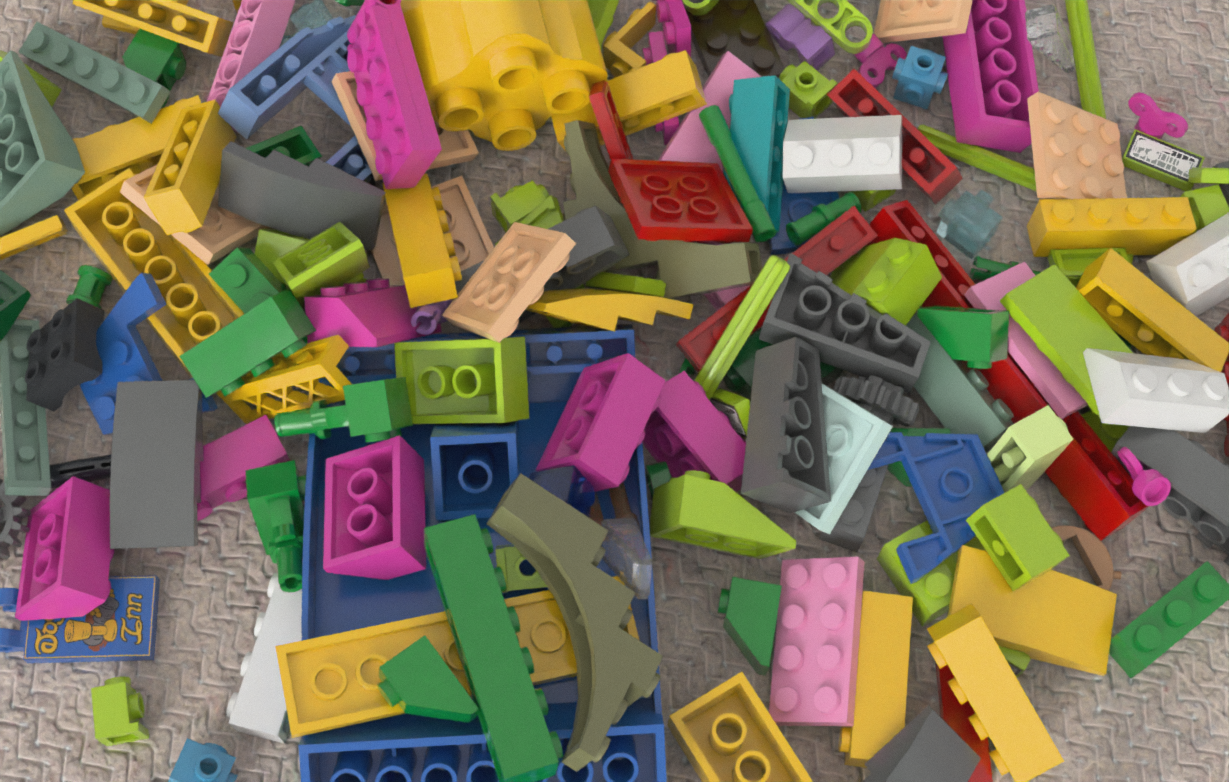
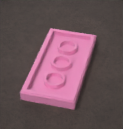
[658,51,761,172]
[964,262,1088,419]

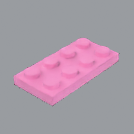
[769,557,865,726]

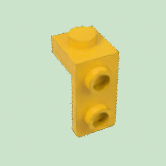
[603,1,656,78]

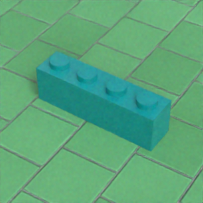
[723,75,790,232]

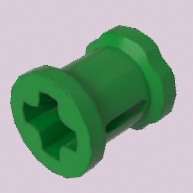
[66,265,113,309]

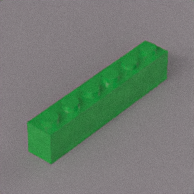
[424,514,563,782]

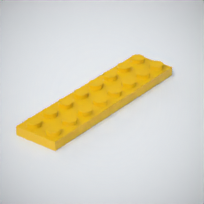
[275,575,640,738]

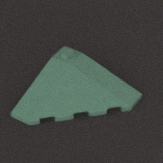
[0,50,85,237]

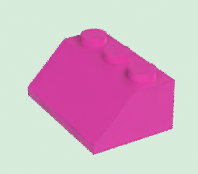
[304,278,442,347]
[535,353,666,492]
[642,371,746,492]
[323,435,426,580]
[15,476,114,621]

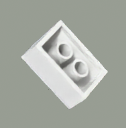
[783,115,902,193]
[1146,213,1229,317]
[1083,348,1229,433]

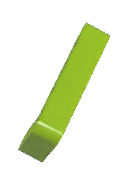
[682,0,873,54]

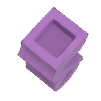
[766,4,835,71]

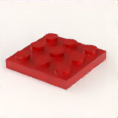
[608,159,753,243]

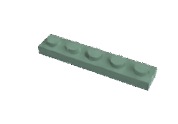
[19,22,170,124]
[0,319,51,496]

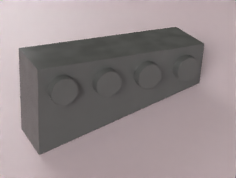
[455,206,630,324]
[759,252,931,394]
[741,337,831,513]
[1111,426,1229,566]

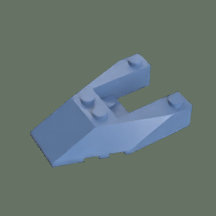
[218,15,374,183]

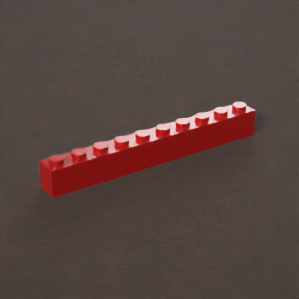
[867,200,1149,541]

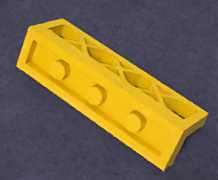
[216,334,352,424]

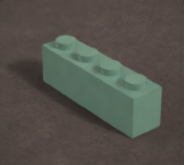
[906,306,1014,453]

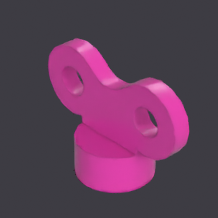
[854,34,907,88]
[1128,92,1188,139]
[1117,447,1171,506]

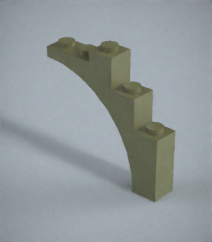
[563,120,762,299]
[486,473,663,772]

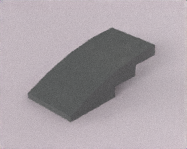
[218,141,386,251]
[110,380,204,549]
[863,705,981,782]

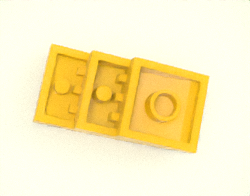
[525,288,694,331]
[947,545,1117,676]

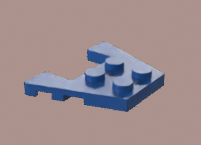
[79,273,218,435]
[868,432,1005,584]

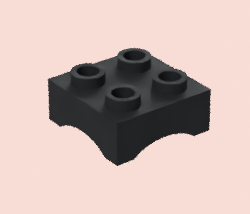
[25,298,104,412]

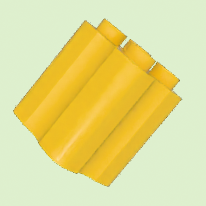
[400,0,607,151]

